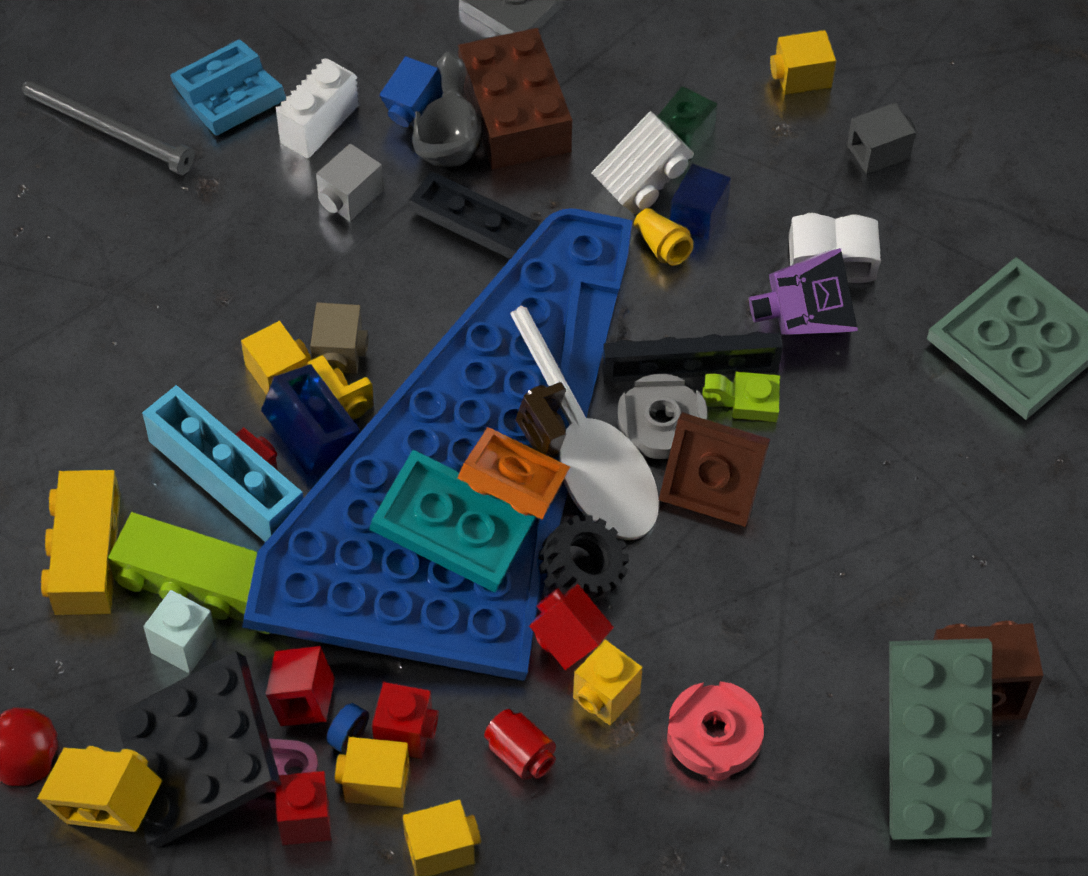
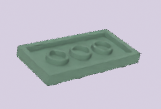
[889,639,992,840]

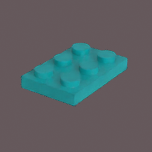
[369,449,536,593]

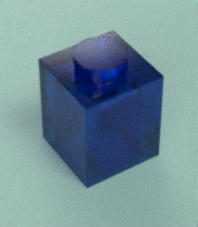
[670,163,731,240]

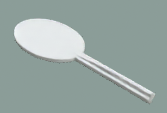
[510,306,659,540]

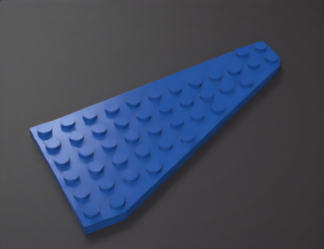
[242,208,632,681]

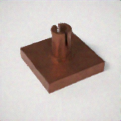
[658,412,770,527]

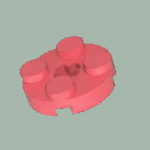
[667,682,764,781]

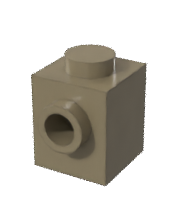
[310,302,369,373]

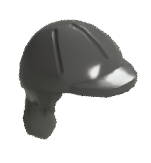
[412,51,484,168]

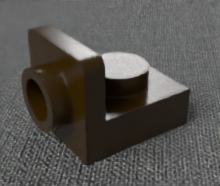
[515,382,566,458]

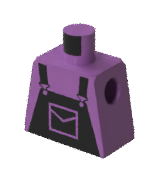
[749,248,858,335]

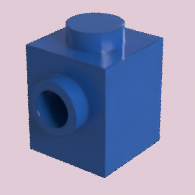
[379,56,443,127]

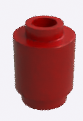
[484,709,556,780]

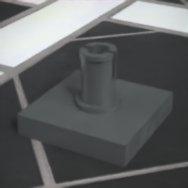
[459,0,569,35]

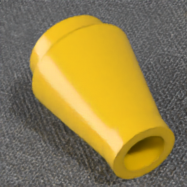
[634,208,694,266]

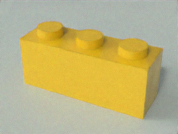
[41,470,121,615]

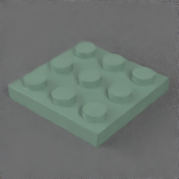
[927,257,1088,420]

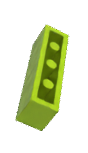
[108,512,269,634]

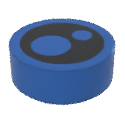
[327,703,369,754]

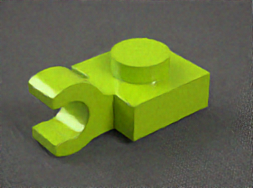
[702,372,780,422]

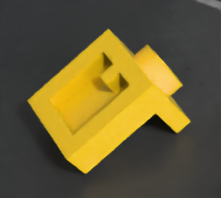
[307,355,374,425]

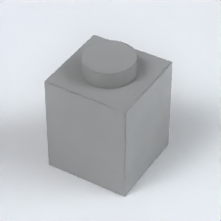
[316,143,384,221]

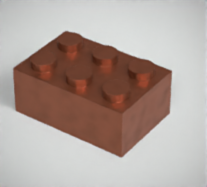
[458,28,573,170]

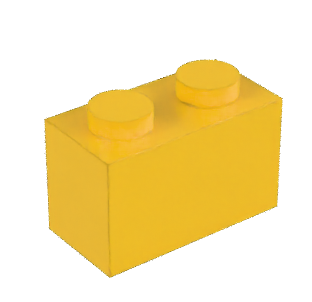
[37,746,162,832]

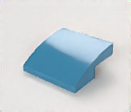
[170,39,286,136]

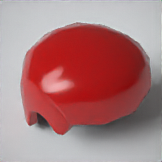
[0,708,58,786]

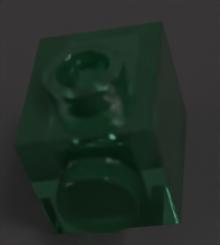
[657,86,718,162]

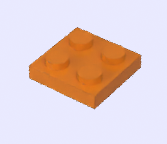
[457,427,570,519]

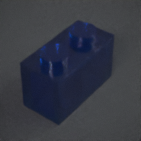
[261,364,360,477]

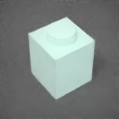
[143,590,216,674]

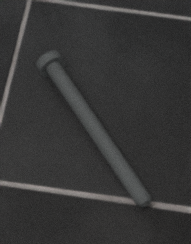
[22,81,195,175]

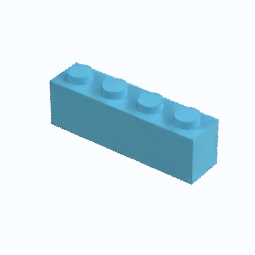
[142,385,304,542]

